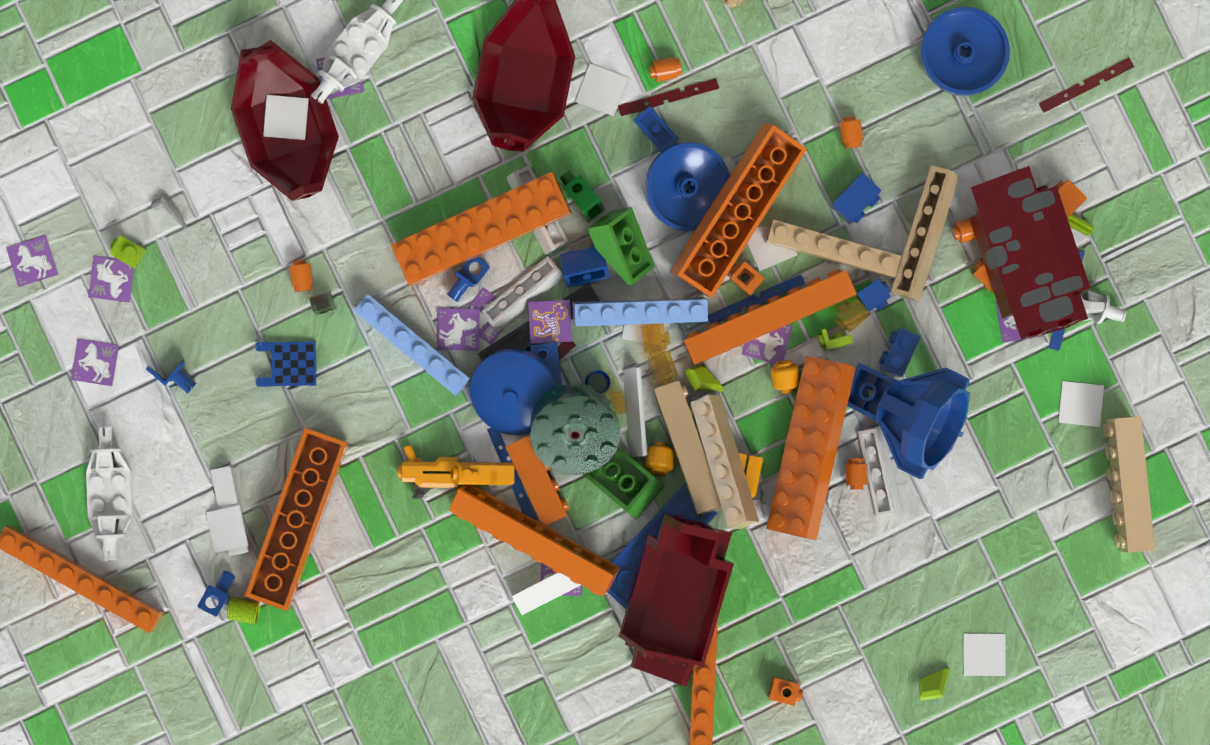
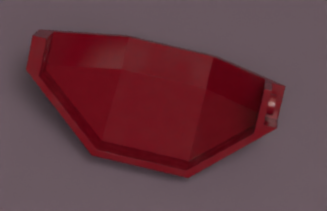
[472,0,575,152]
[231,40,339,201]

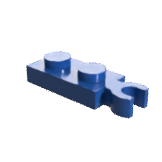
[633,106,679,152]

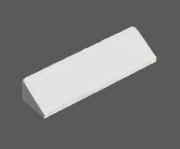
[507,165,569,255]
[481,256,564,332]
[623,367,647,457]
[857,426,902,517]
[210,466,251,557]
[512,573,581,615]

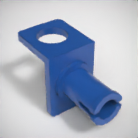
[447,257,490,302]
[146,360,197,394]
[198,571,235,617]

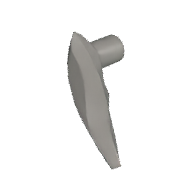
[151,193,187,228]

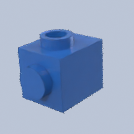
[855,279,891,313]

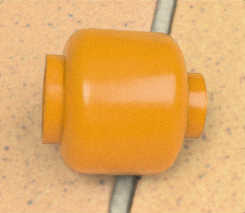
[770,360,800,394]
[645,442,675,476]

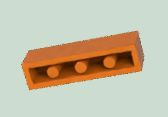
[505,436,570,526]

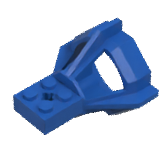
[847,363,970,479]

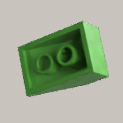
[587,207,655,285]
[582,441,665,520]

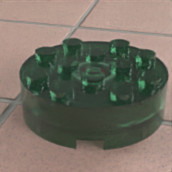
[530,384,620,475]

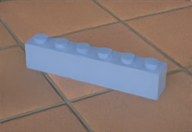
[353,294,471,396]
[572,297,708,326]

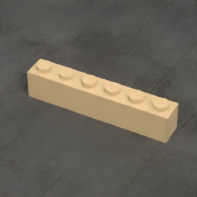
[891,166,959,302]
[766,219,901,279]
[654,380,722,516]
[690,395,759,529]

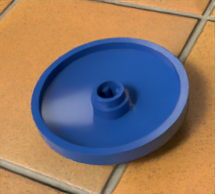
[920,7,1010,96]
[645,142,730,231]
[470,349,558,435]

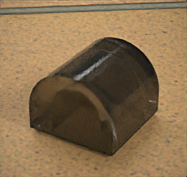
[310,291,337,316]

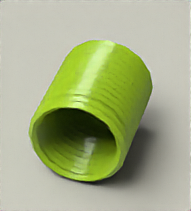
[227,596,260,625]

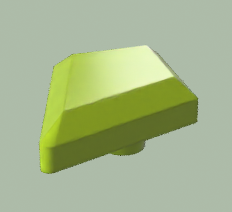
[685,365,724,393]
[918,667,950,700]

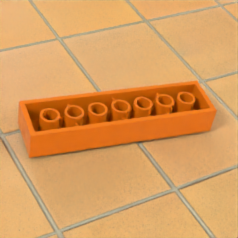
[669,123,807,298]
[391,172,572,286]
[766,356,856,540]
[245,428,349,611]

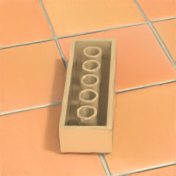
[1103,416,1155,553]

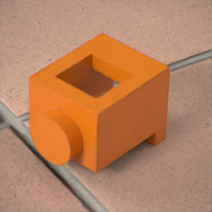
[729,261,765,296]
[768,676,803,706]

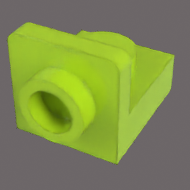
[109,235,147,269]
[817,328,853,351]

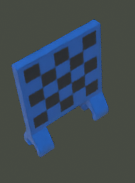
[255,341,316,387]

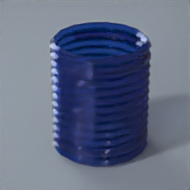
[585,370,611,395]

